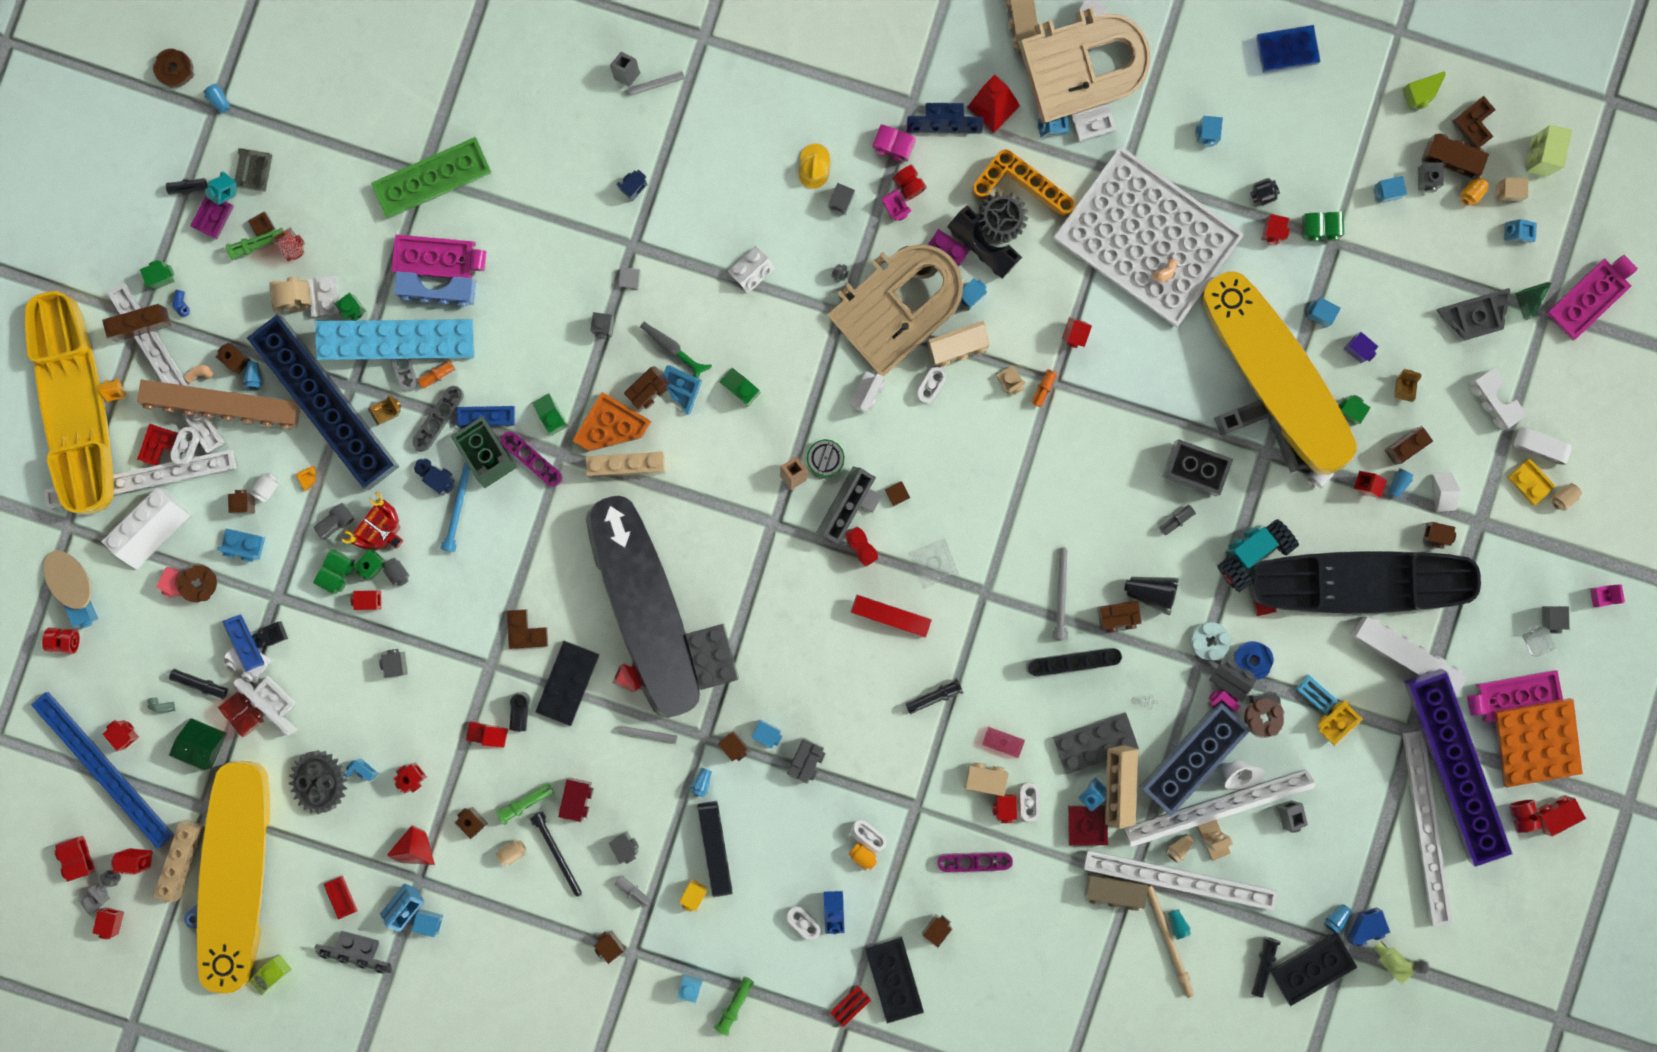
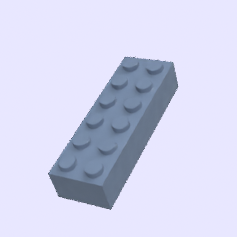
[1139,703,1250,816]

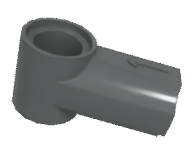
[314,503,355,540]

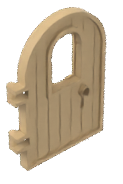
[1018,7,1151,124]
[828,245,963,377]

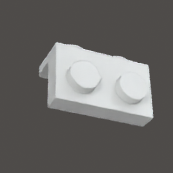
[728,246,775,293]
[850,371,886,413]
[224,646,271,684]

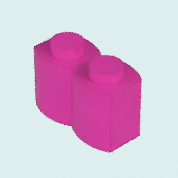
[872,124,916,163]

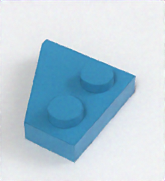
[663,365,702,415]

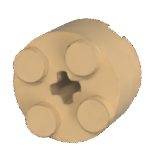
[269,277,312,313]

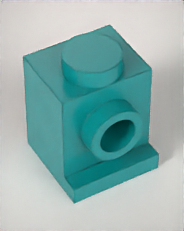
[204,171,237,205]

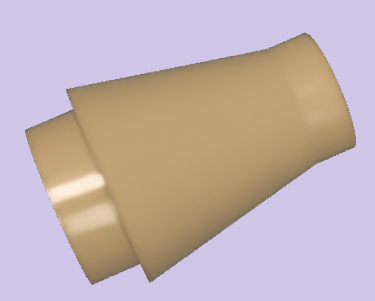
[1166,834,1194,863]

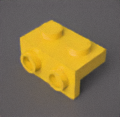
[1317,700,1363,747]

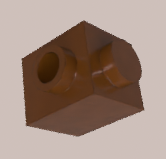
[215,342,251,374]
[228,490,255,514]
[1423,522,1456,549]
[718,730,748,762]
[455,807,488,839]
[922,914,952,948]
[594,930,626,964]

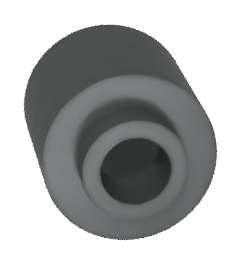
[382,558,410,587]

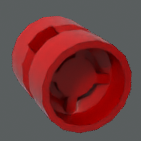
[892,164,927,201]
[42,627,80,654]
[1509,799,1542,833]

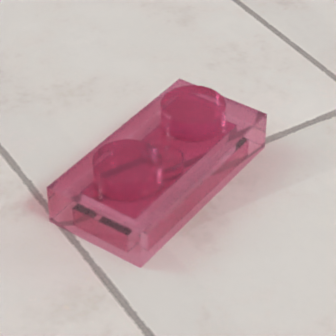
[982,726,1025,758]

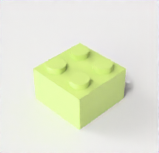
[1526,125,1572,176]

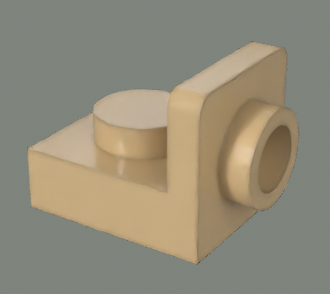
[996,365,1026,395]

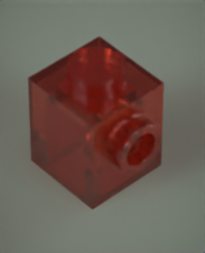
[274,227,305,261]

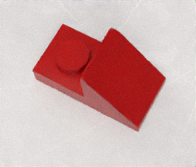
[466,721,509,748]

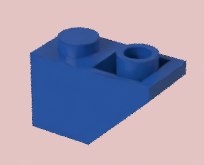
[824,891,845,934]
[1347,907,1390,946]

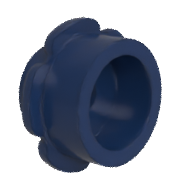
[414,458,432,477]

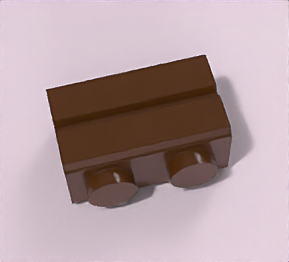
[624,366,670,410]
[1384,426,1433,465]
[1097,601,1142,633]

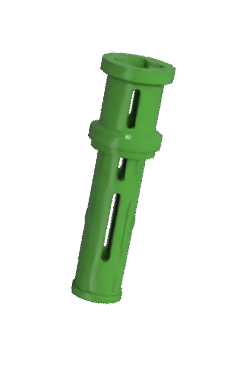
[226,227,286,260]
[496,782,554,825]
[713,976,755,1036]

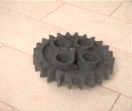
[289,750,348,814]

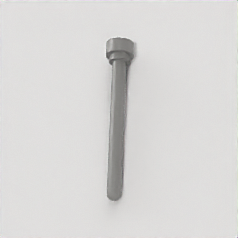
[1052,547,1068,639]

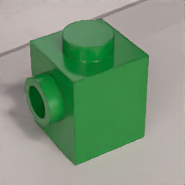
[140,260,175,290]
[334,292,366,321]
[1338,395,1371,425]
[354,549,386,580]

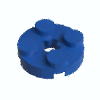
[1234,641,1274,680]

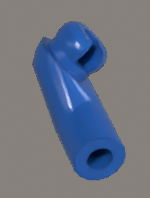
[172,290,190,317]

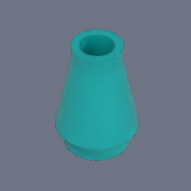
[1168,909,1191,940]

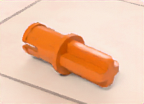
[418,360,456,389]
[1031,369,1058,407]

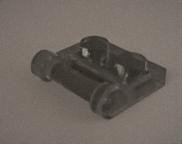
[234,148,273,192]

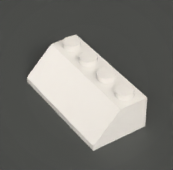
[101,487,192,569]

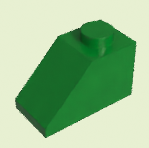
[720,368,761,407]
[533,393,569,436]

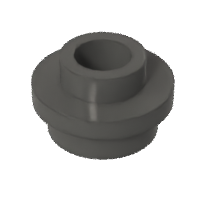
[832,264,848,283]
[100,870,121,887]

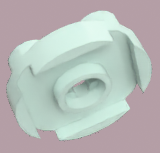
[1191,622,1231,660]

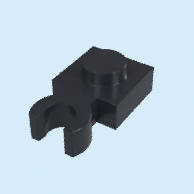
[252,621,288,648]

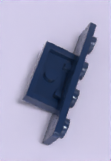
[906,103,983,133]

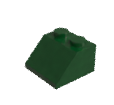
[168,718,227,770]

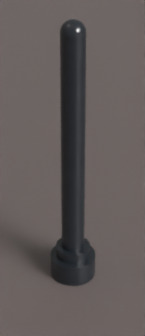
[529,811,582,897]

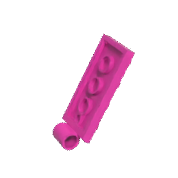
[392,234,487,279]
[1546,254,1638,341]
[1467,670,1563,722]

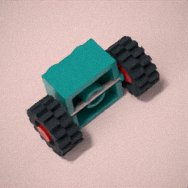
[1217,519,1299,593]

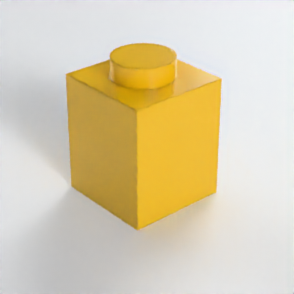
[679,879,708,912]

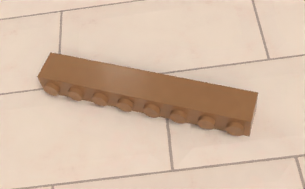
[137,379,301,430]

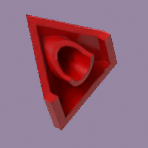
[387,825,435,865]

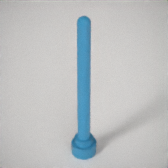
[440,462,470,552]

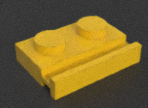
[1507,458,1556,505]

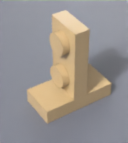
[1197,820,1233,861]

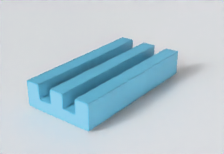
[1295,675,1338,715]

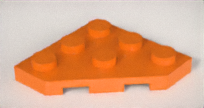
[572,392,652,451]

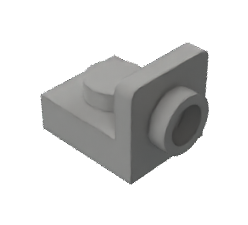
[78,884,110,915]

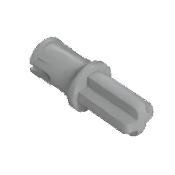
[615,875,651,908]

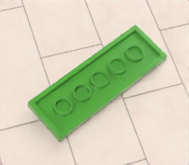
[371,137,492,219]

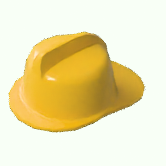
[799,143,830,189]

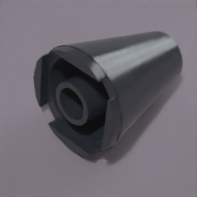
[1124,576,1179,616]

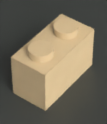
[965,762,1008,796]

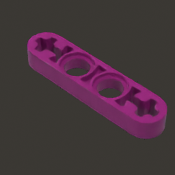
[501,432,563,487]
[937,851,1013,872]

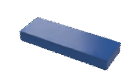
[457,406,515,427]
[222,614,264,672]

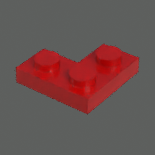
[137,423,178,466]

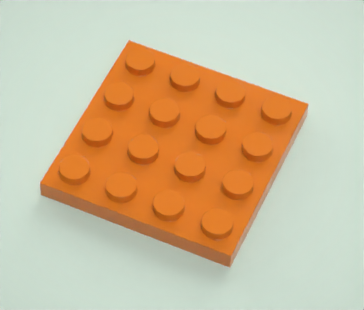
[1494,698,1583,788]

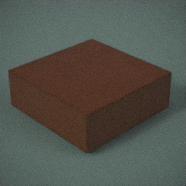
[248,211,276,236]
[885,481,910,507]

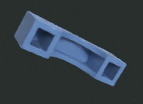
[394,271,476,307]

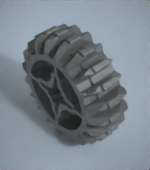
[977,191,1028,243]

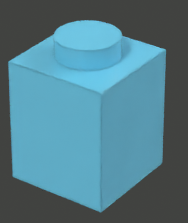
[677,974,703,1003]

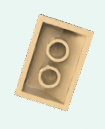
[927,321,990,368]

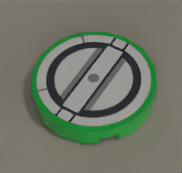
[807,439,845,478]

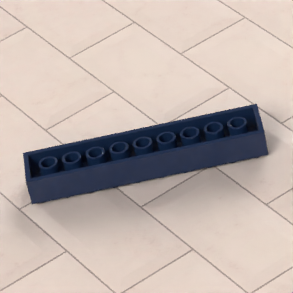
[247,314,400,490]

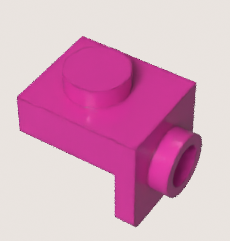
[880,189,911,221]
[1590,584,1625,607]
[1207,690,1241,712]

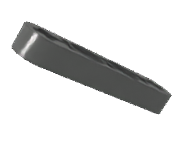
[413,386,464,451]

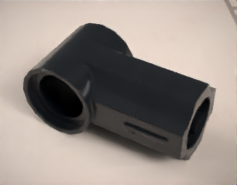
[509,692,531,732]

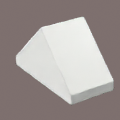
[1432,472,1461,512]

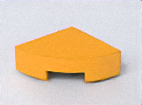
[296,466,316,492]

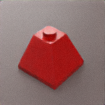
[967,74,1020,133]

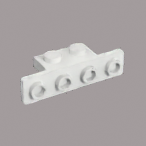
[233,676,298,735]

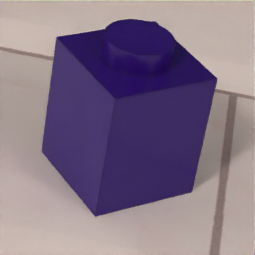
[1344,332,1379,363]

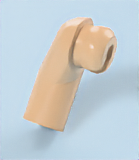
[1153,259,1178,282]
[184,365,213,383]

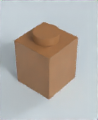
[780,456,807,490]

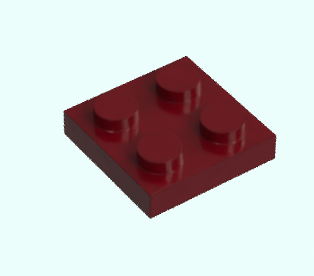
[1068,806,1108,846]

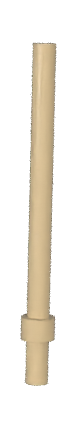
[1147,885,1194,998]

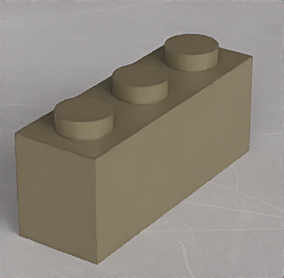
[1084,873,1148,911]

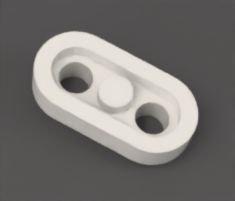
[917,367,947,403]
[171,427,200,465]
[1020,782,1040,822]
[851,820,887,854]
[787,906,821,940]

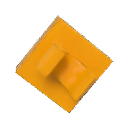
[98,378,126,402]

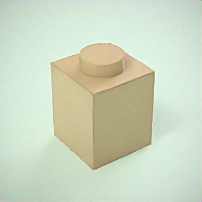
[1496,178,1529,202]

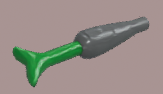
[640,321,712,379]

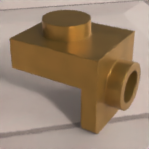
[1394,369,1422,402]
[368,395,401,426]

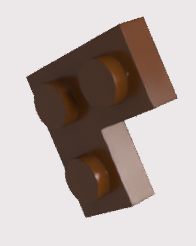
[1452,96,1496,147]
[507,609,548,649]

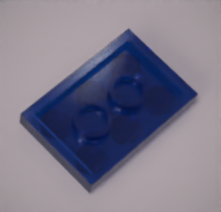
[1256,25,1321,73]

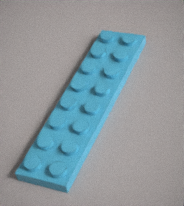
[315,319,474,360]

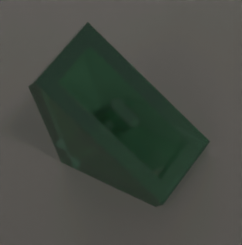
[1515,282,1552,320]

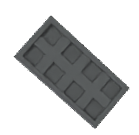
[1053,712,1139,775]

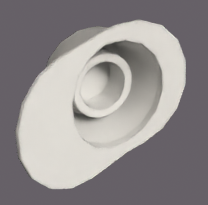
[1222,760,1265,789]

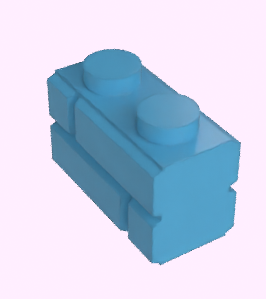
[380,884,424,932]

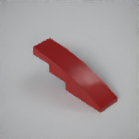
[850,594,932,638]

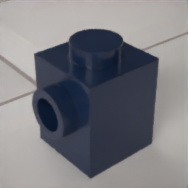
[421,465,455,495]

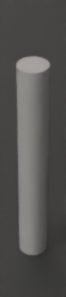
[629,71,685,95]
[619,726,677,743]

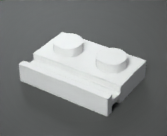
[1071,104,1116,142]
[307,275,341,317]

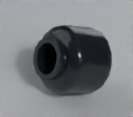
[1250,178,1280,206]

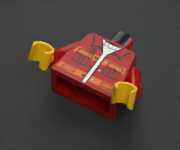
[340,492,404,550]

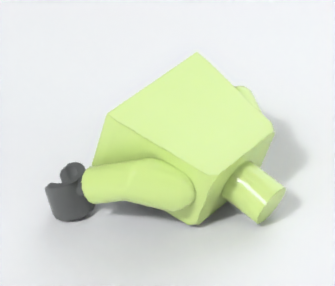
[1373,941,1429,984]

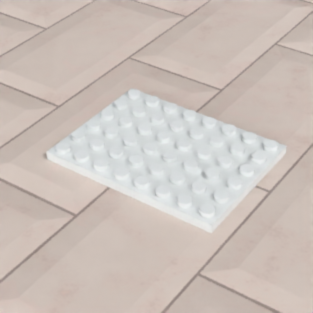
[1053,146,1245,328]

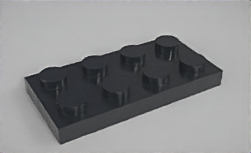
[535,640,600,726]
[1270,933,1358,1006]
[865,936,924,1024]

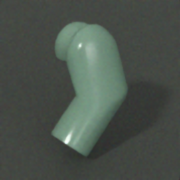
[147,697,175,713]

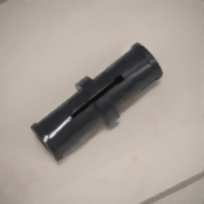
[166,178,208,195]

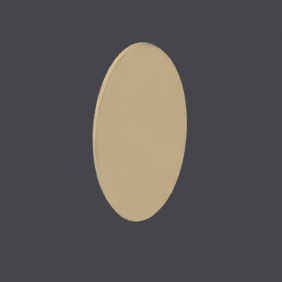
[43,551,91,609]

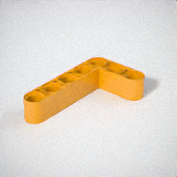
[972,149,1075,217]

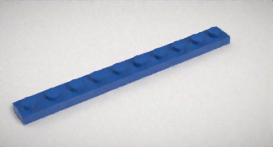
[31,692,174,849]

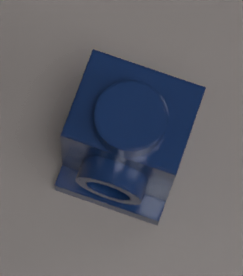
[616,170,648,201]

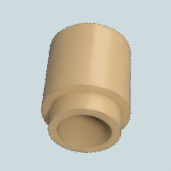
[1551,483,1582,511]
[496,839,526,866]

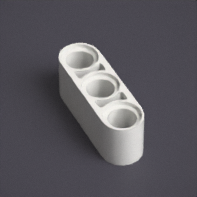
[1512,427,1573,465]

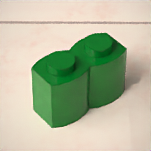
[1302,212,1344,242]
[313,549,355,594]

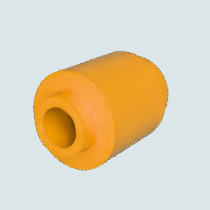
[1460,177,1489,206]
[848,842,877,871]

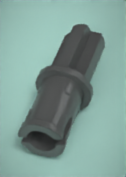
[1159,505,1196,535]

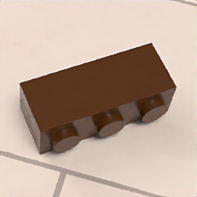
[1421,133,1489,179]
[102,304,171,342]

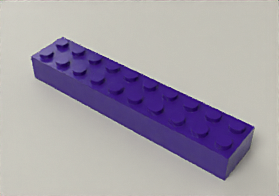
[1404,669,1513,867]

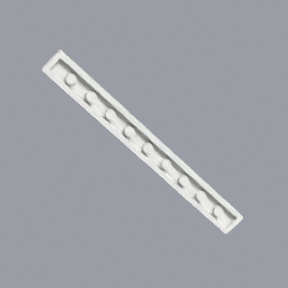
[107,283,226,454]
[43,450,237,509]
[1402,731,1452,927]
[1124,770,1316,847]
[1083,850,1278,911]

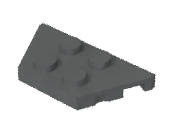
[1436,288,1510,341]

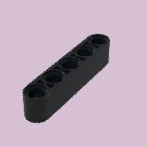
[1026,648,1122,676]
[698,800,733,898]

